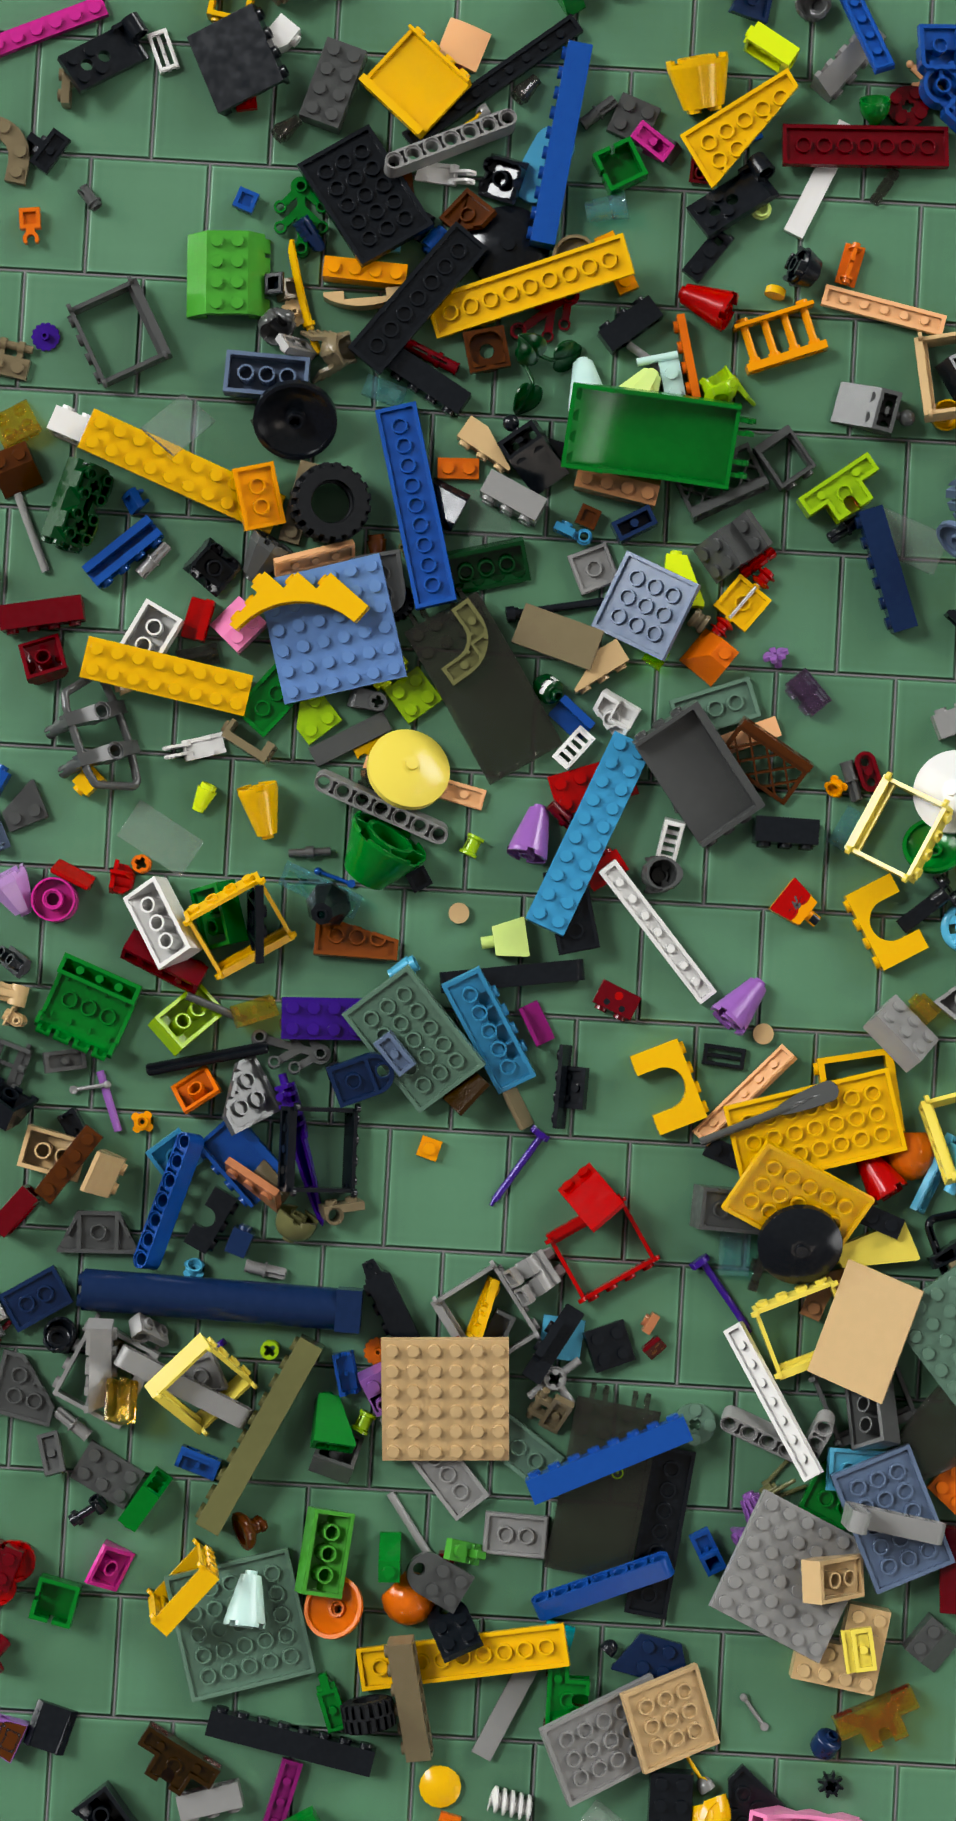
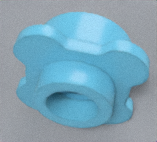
[183,1258,205,1277]

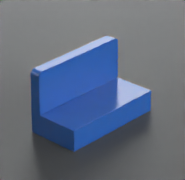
[548,695,596,742]

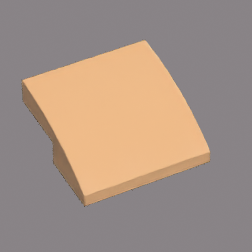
[439,17,492,74]

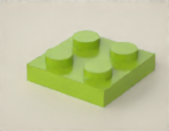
[384,666,442,725]

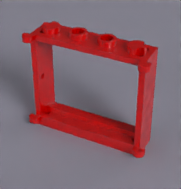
[544,1193,661,1304]

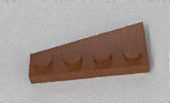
[313,922,399,962]

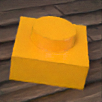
[416,1135,443,1162]

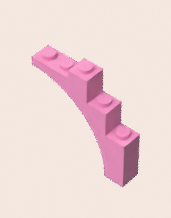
[748,1805,862,1821]

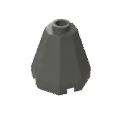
[243,530,293,582]

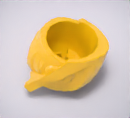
[691,1793,731,1821]

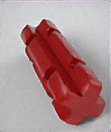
[739,547,777,578]

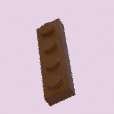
[34,1124,104,1204]

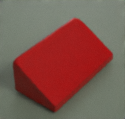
[50,859,96,891]

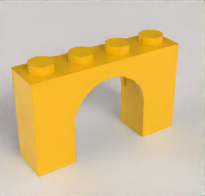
[842,873,929,971]
[629,1038,709,1135]

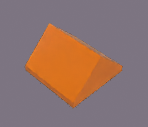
[171,1065,223,1115]

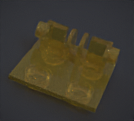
[0,399,43,449]

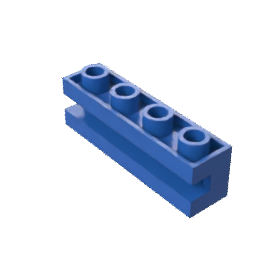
[82,515,164,589]

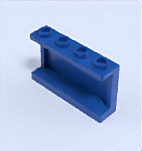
[200,1121,278,1208]

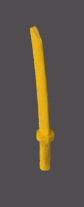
[288,239,321,355]

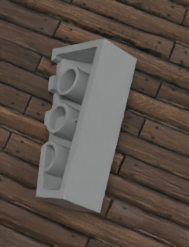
[810,29,887,103]
[84,1318,118,1413]

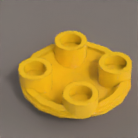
[419,1765,461,1808]

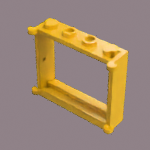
[182,871,297,980]
[146,1538,219,1637]

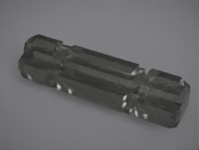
[870,168,900,206]

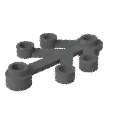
[251,1019,331,1075]

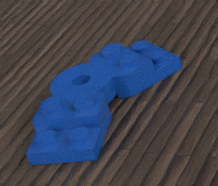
[916,24,956,133]

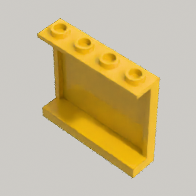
[358,24,472,140]

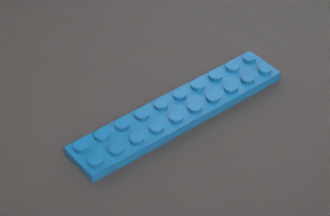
[525,731,646,937]

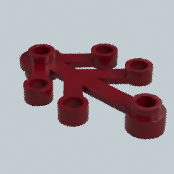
[510,293,579,344]

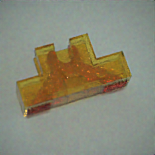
[831,1683,920,1752]

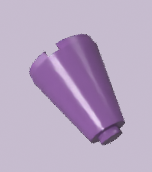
[507,804,549,864]
[710,977,766,1036]

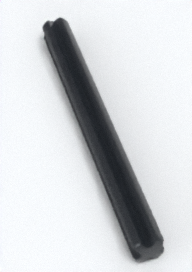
[146,1041,269,1076]

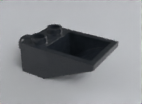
[497,415,570,494]

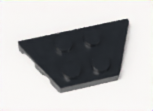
[247,885,267,964]

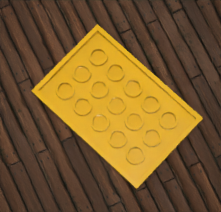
[721,1139,875,1246]

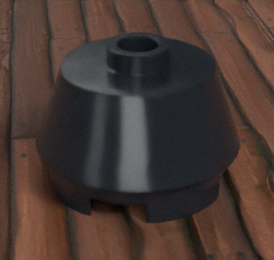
[783,246,822,288]

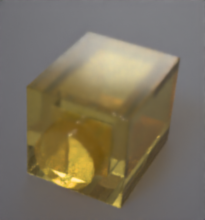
[908,993,941,1025]

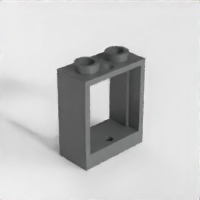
[752,425,816,492]

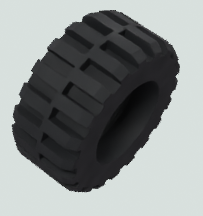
[289,462,371,544]

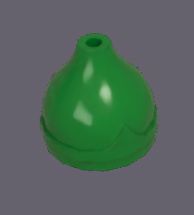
[859,95,891,125]

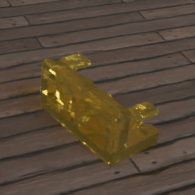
[230,994,280,1029]
[104,1377,138,1425]

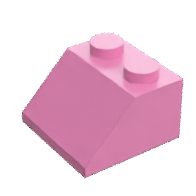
[210,596,267,655]

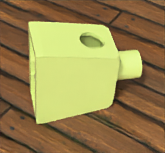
[480,917,530,957]

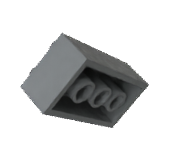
[299,37,368,135]

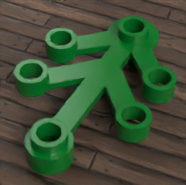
[274,176,328,259]

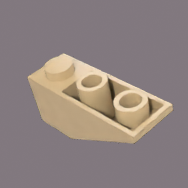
[457,415,511,474]
[574,638,629,695]

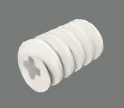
[487,1785,533,1821]

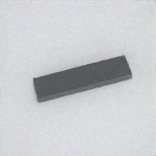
[308,711,392,767]

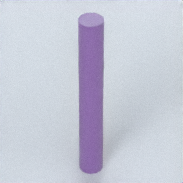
[96,1070,122,1132]

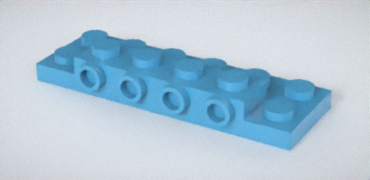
[441,966,536,1094]

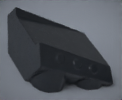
[478,153,529,205]
[433,478,471,532]
[183,537,243,597]
[23,1699,78,1756]

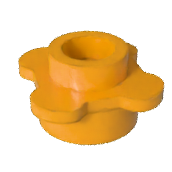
[824,775,848,798]
[131,1111,153,1133]

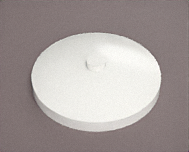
[913,750,956,834]

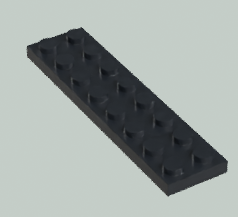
[348,221,488,376]
[624,1448,696,1620]

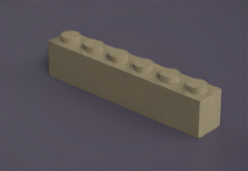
[384,1634,434,1763]

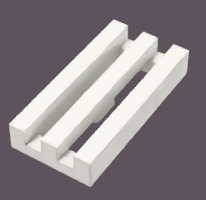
[146,28,180,75]

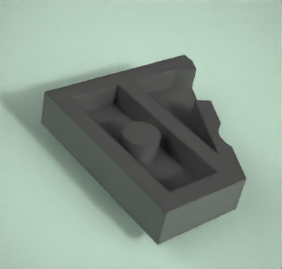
[2,779,49,833]

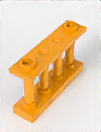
[732,299,828,376]

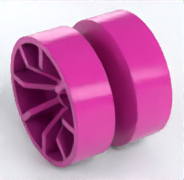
[31,877,79,923]

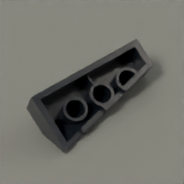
[0,1077,39,1131]
[71,1780,138,1821]

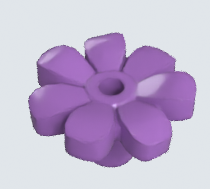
[763,647,789,668]

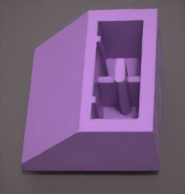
[357,1362,382,1417]

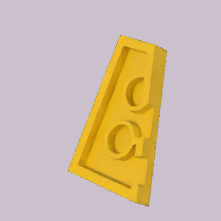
[465,1275,501,1337]

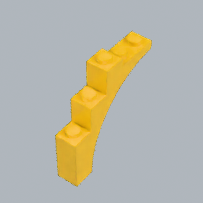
[229,571,370,632]

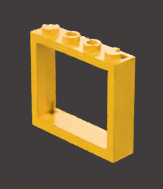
[813,1048,905,1131]

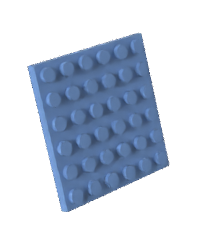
[264,553,408,705]

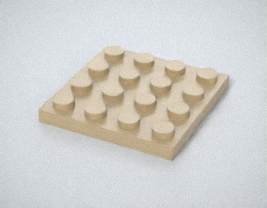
[619,1662,720,1775]

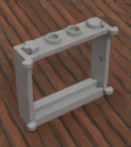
[430,1259,542,1354]
[52,1313,161,1429]

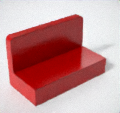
[181,597,216,643]

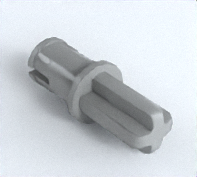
[135,542,171,579]
[244,1259,287,1280]
[53,1406,93,1441]

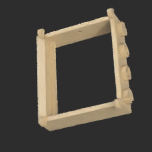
[914,332,956,423]

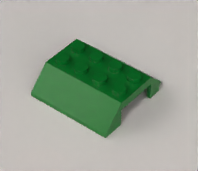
[34,952,143,1062]

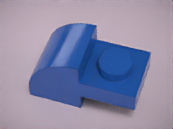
[688,1526,727,1577]

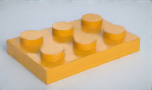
[231,461,286,532]

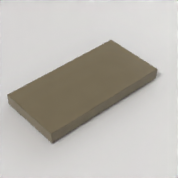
[511,603,605,671]

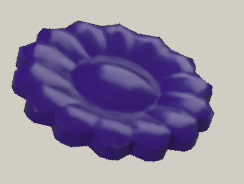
[31,323,60,351]

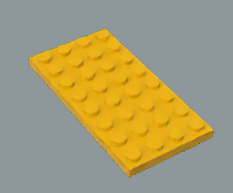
[723,1067,907,1178]

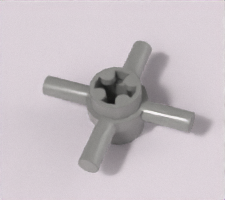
[526,1354,582,1403]

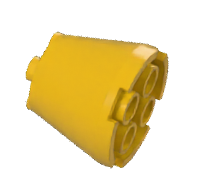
[666,51,729,115]

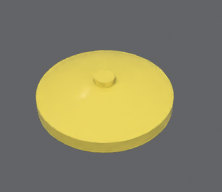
[367,729,450,810]

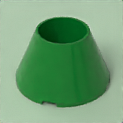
[344,810,426,890]

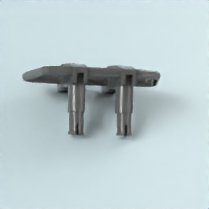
[44,678,142,791]

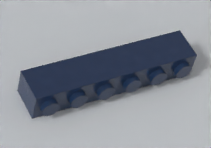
[854,505,918,633]

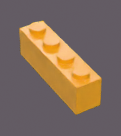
[322,255,408,288]

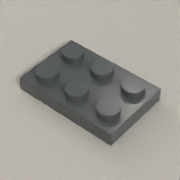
[69,1439,146,1509]

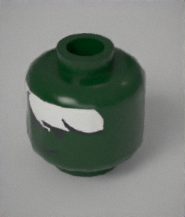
[533,673,564,705]

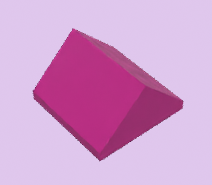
[84,1539,135,1592]

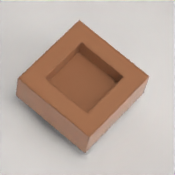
[640,1311,660,1335]

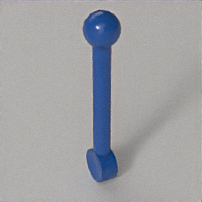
[314,867,355,888]

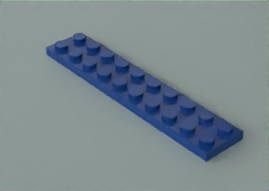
[375,401,458,611]

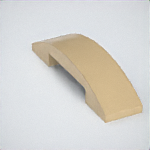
[323,286,400,310]

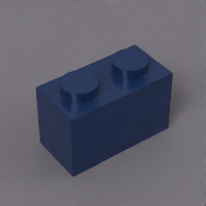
[610,504,658,545]
[224,1223,256,1259]

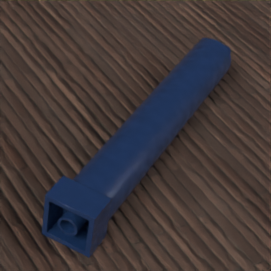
[76,1268,364,1334]

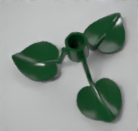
[513,333,582,415]

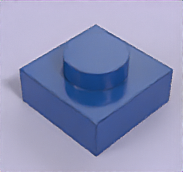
[232,186,260,215]

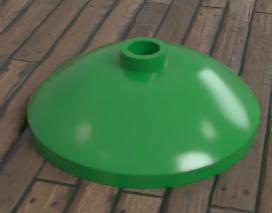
[902,820,956,874]

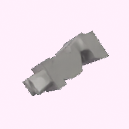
[502,1247,566,1307]

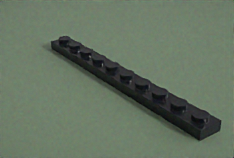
[402,14,583,145]
[702,1139,905,1240]

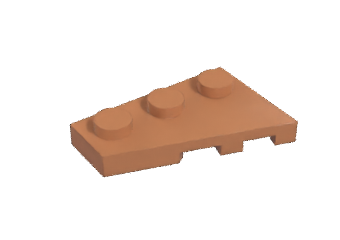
[224,1156,282,1213]

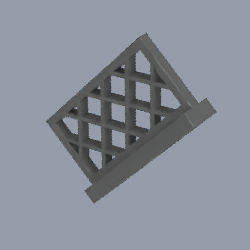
[674,442,769,524]

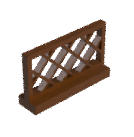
[725,716,814,805]

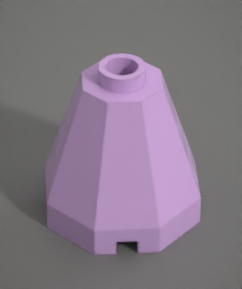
[0,863,32,917]

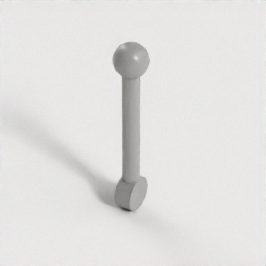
[69,1080,111,1094]
[740,1693,769,1731]

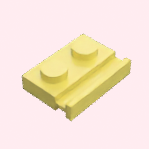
[840,1626,877,1674]

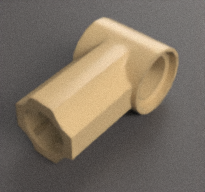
[0,981,30,1008]

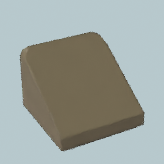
[276,277,298,302]

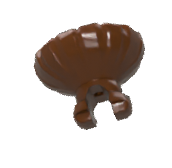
[231,1512,268,1551]

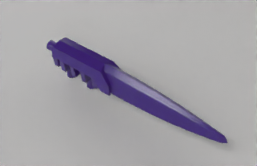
[274,1073,324,1226]

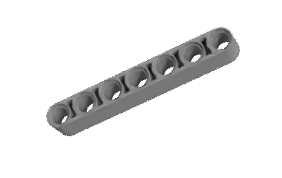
[384,108,517,178]
[314,769,448,844]
[113,1344,253,1429]

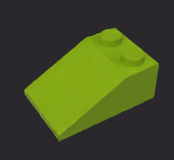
[148,984,223,1056]

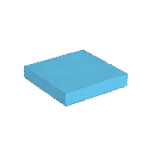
[540,1314,586,1361]

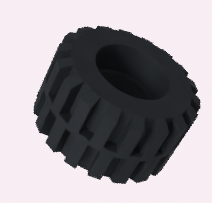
[340,1694,396,1736]

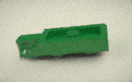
[316,1671,343,1734]

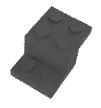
[693,509,773,584]

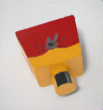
[768,878,821,927]

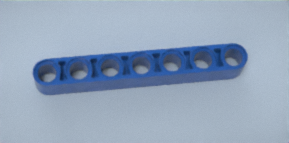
[133,1132,204,1270]
[531,1551,675,1621]

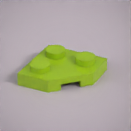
[296,696,343,746]

